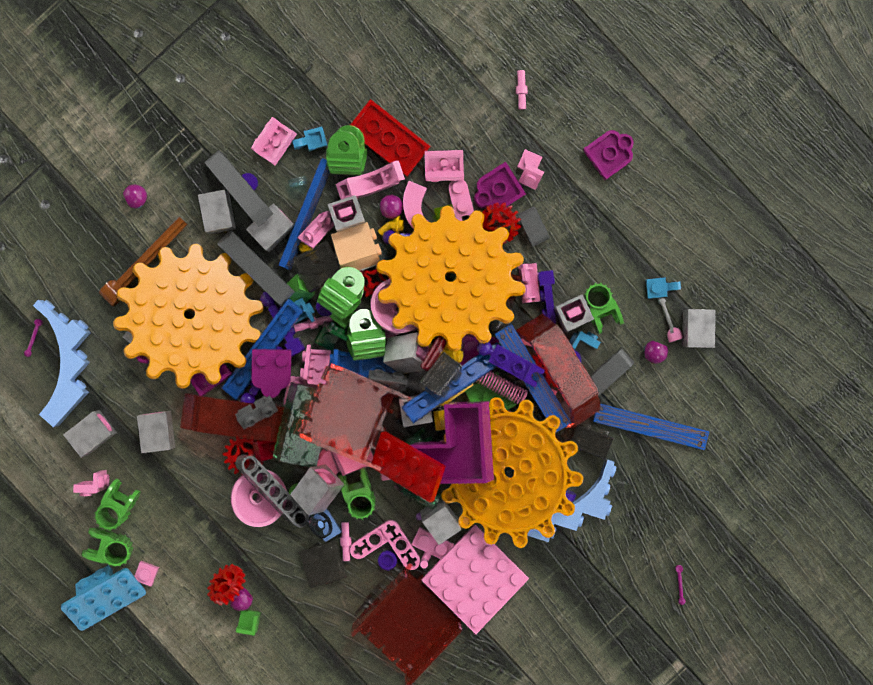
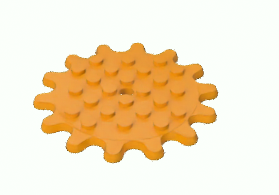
[376,206,526,352]
[113,244,264,389]
[441,397,583,548]

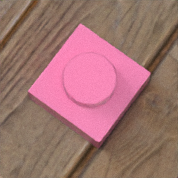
[517,150,542,171]
[518,164,544,190]
[135,561,159,586]

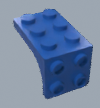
[329,349,397,393]

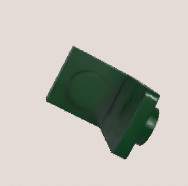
[314,321,348,351]

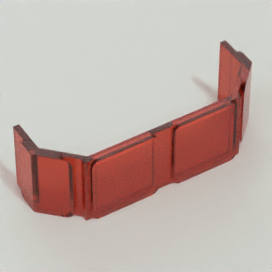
[516,314,601,428]
[180,393,297,443]

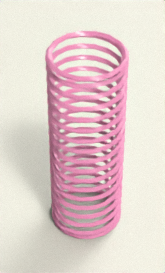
[476,371,528,404]

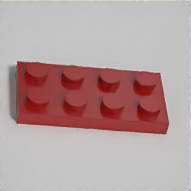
[350,99,431,177]
[370,431,446,502]

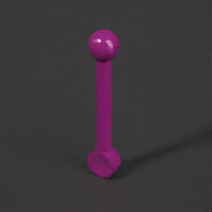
[24,319,43,357]
[675,565,686,605]

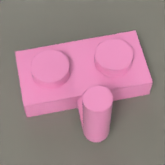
[411,527,454,568]

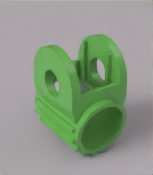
[326,125,367,175]
[317,267,364,320]
[584,283,624,334]
[346,309,385,361]
[338,467,375,520]
[94,478,141,531]
[81,528,133,567]

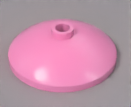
[371,279,417,333]
[231,470,287,527]

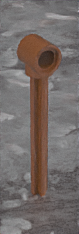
[99,217,188,307]

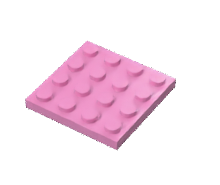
[421,524,529,634]

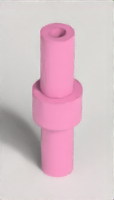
[516,70,528,110]
[294,315,332,332]
[340,522,352,561]

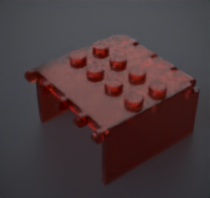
[298,363,411,471]
[351,563,462,685]

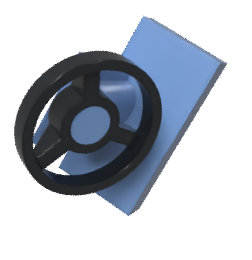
[308,508,342,542]

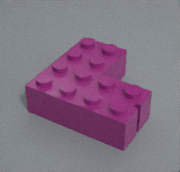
[410,401,494,484]

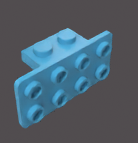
[61,565,146,631]

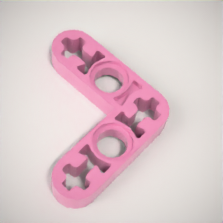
[350,520,420,570]

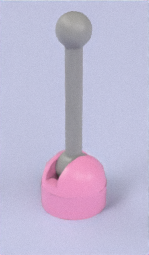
[658,297,684,343]

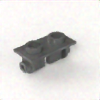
[367,369,407,393]
[235,395,278,429]

